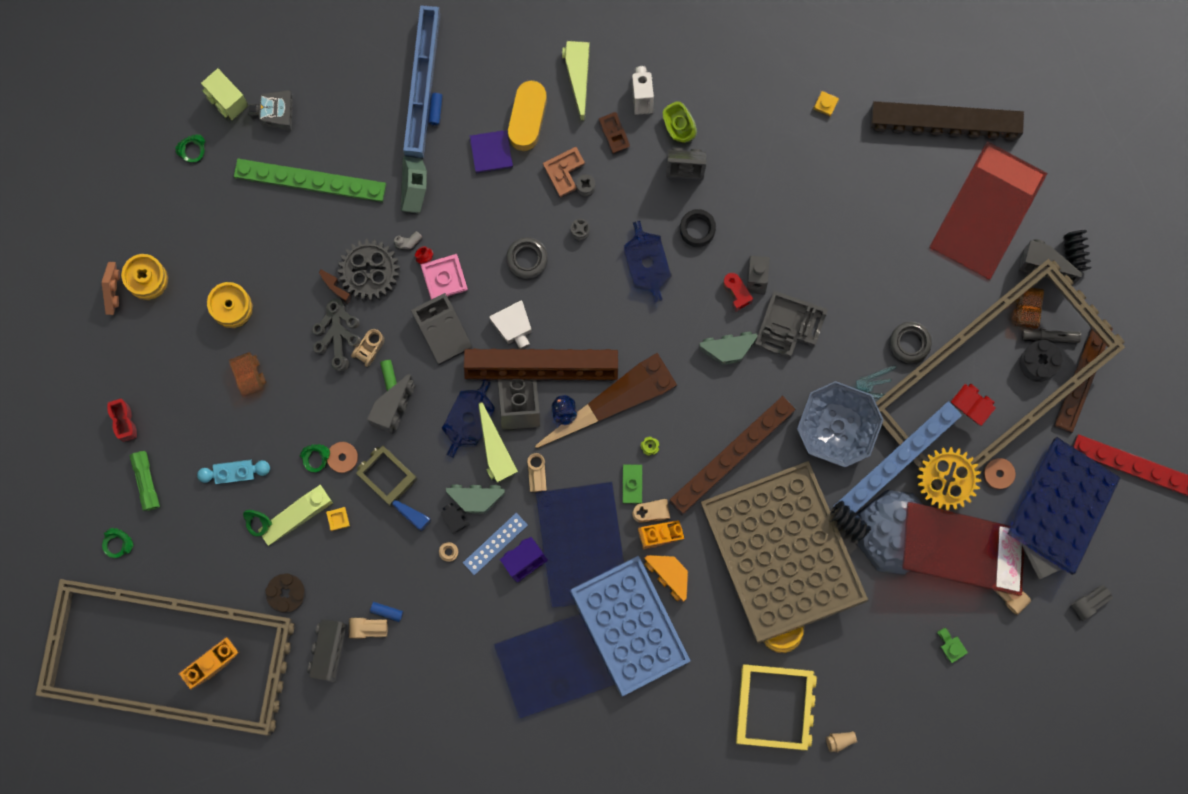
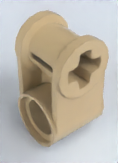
[351,329,384,367]
[632,499,671,523]

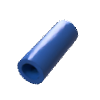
[428,93,443,125]
[370,602,403,622]

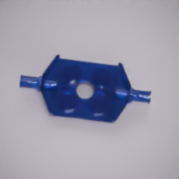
[624,221,672,302]
[442,380,495,458]

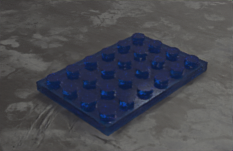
[1007,437,1121,575]
[536,482,624,608]
[494,614,615,719]

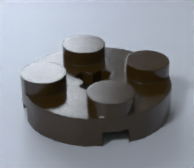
[265,573,305,613]

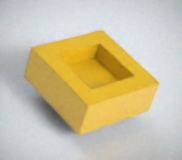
[814,91,839,117]
[326,507,350,531]

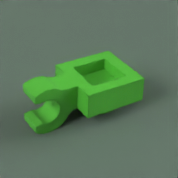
[937,628,968,663]

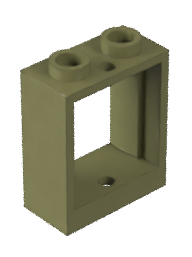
[356,446,418,507]

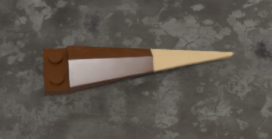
[535,353,678,448]

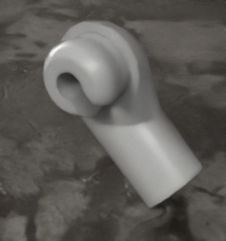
[394,231,423,249]

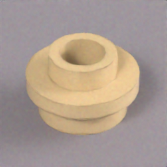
[439,542,458,562]

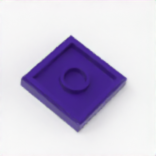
[470,130,513,173]

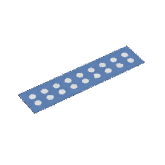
[463,513,528,575]

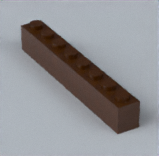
[464,349,618,380]
[669,395,796,516]

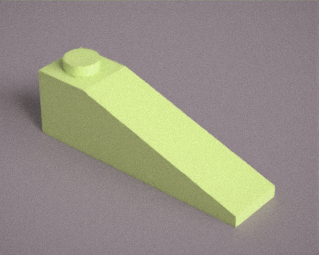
[562,41,589,120]
[478,402,518,482]
[258,485,333,546]

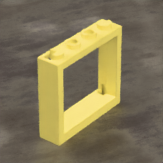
[736,665,817,750]

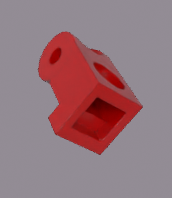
[723,273,753,312]

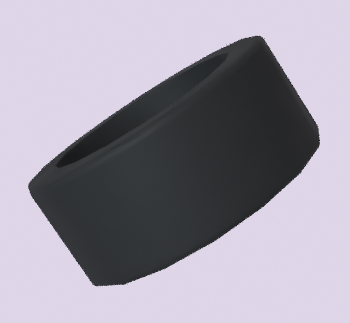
[680,209,716,247]

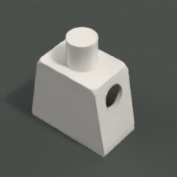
[632,66,654,115]
[489,300,532,349]

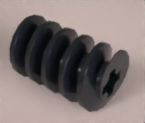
[1063,230,1092,271]
[828,501,871,543]

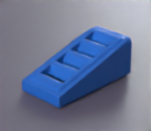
[392,500,431,532]

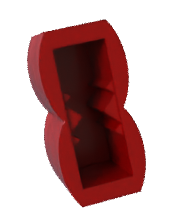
[950,383,996,426]
[107,399,137,442]

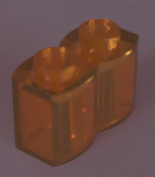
[1012,288,1044,329]
[229,352,267,397]

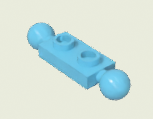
[197,459,270,484]

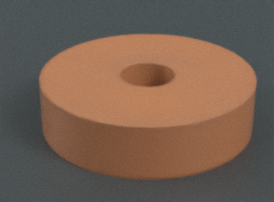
[327,442,358,473]
[983,458,1016,490]

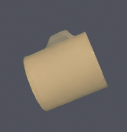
[527,453,547,492]
[991,581,1031,615]
[349,618,388,639]

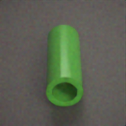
[380,360,397,391]

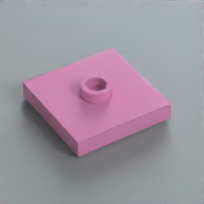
[421,254,468,300]

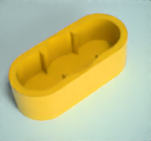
[508,81,547,151]

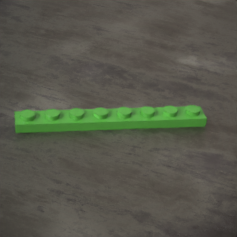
[234,159,386,203]

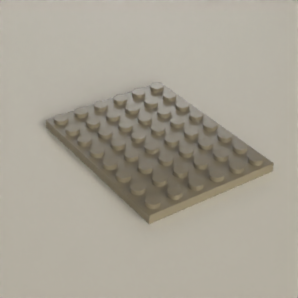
[701,461,868,644]

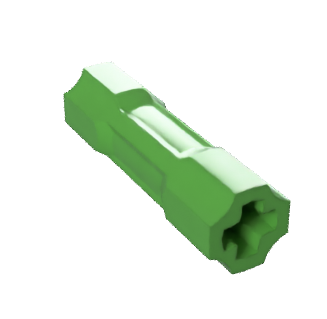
[129,451,160,511]

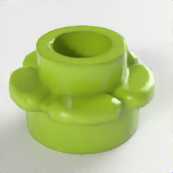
[641,437,659,456]

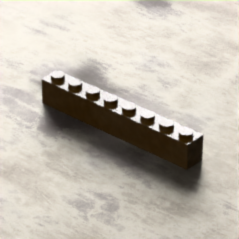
[870,101,1024,140]

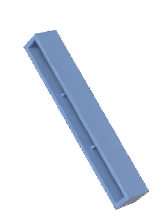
[403,5,440,158]
[833,401,962,513]

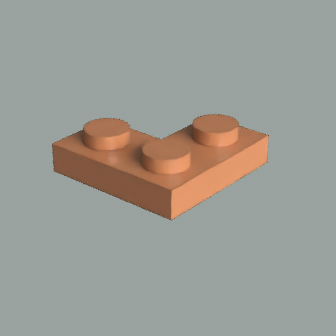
[543,147,585,197]
[101,262,120,315]

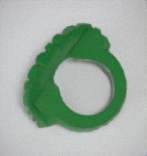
[175,134,205,163]
[299,444,330,472]
[243,510,272,537]
[102,528,134,558]

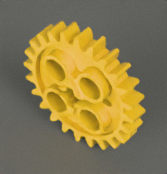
[917,447,981,510]

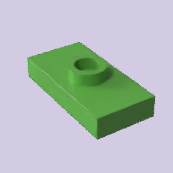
[623,465,642,504]

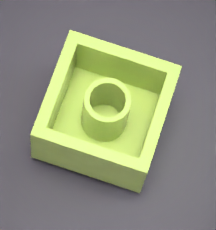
[201,68,249,120]

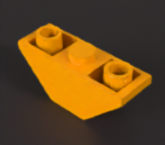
[638,520,685,550]
[644,555,688,602]
[179,637,239,689]

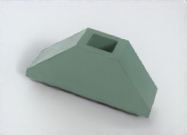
[401,156,427,213]
[699,332,757,365]
[446,485,505,514]

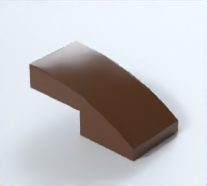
[598,112,630,153]
[319,269,352,304]

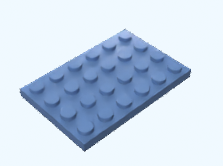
[569,556,690,696]

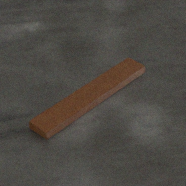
[1054,328,1113,434]

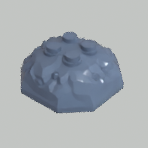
[797,381,884,467]
[856,490,938,575]

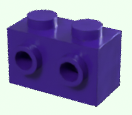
[500,537,548,583]

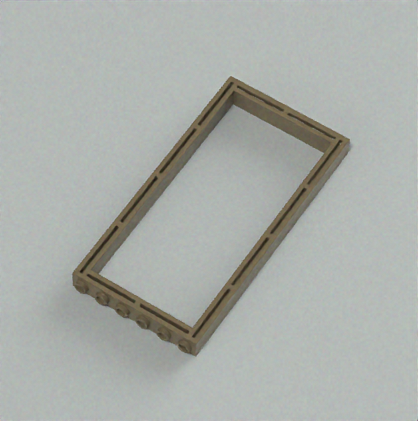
[876,259,1125,495]
[36,579,295,736]

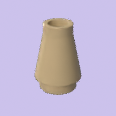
[826,731,857,753]

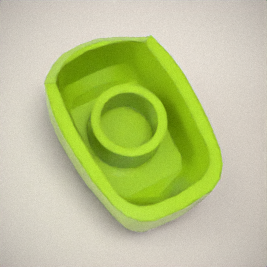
[663,101,697,143]

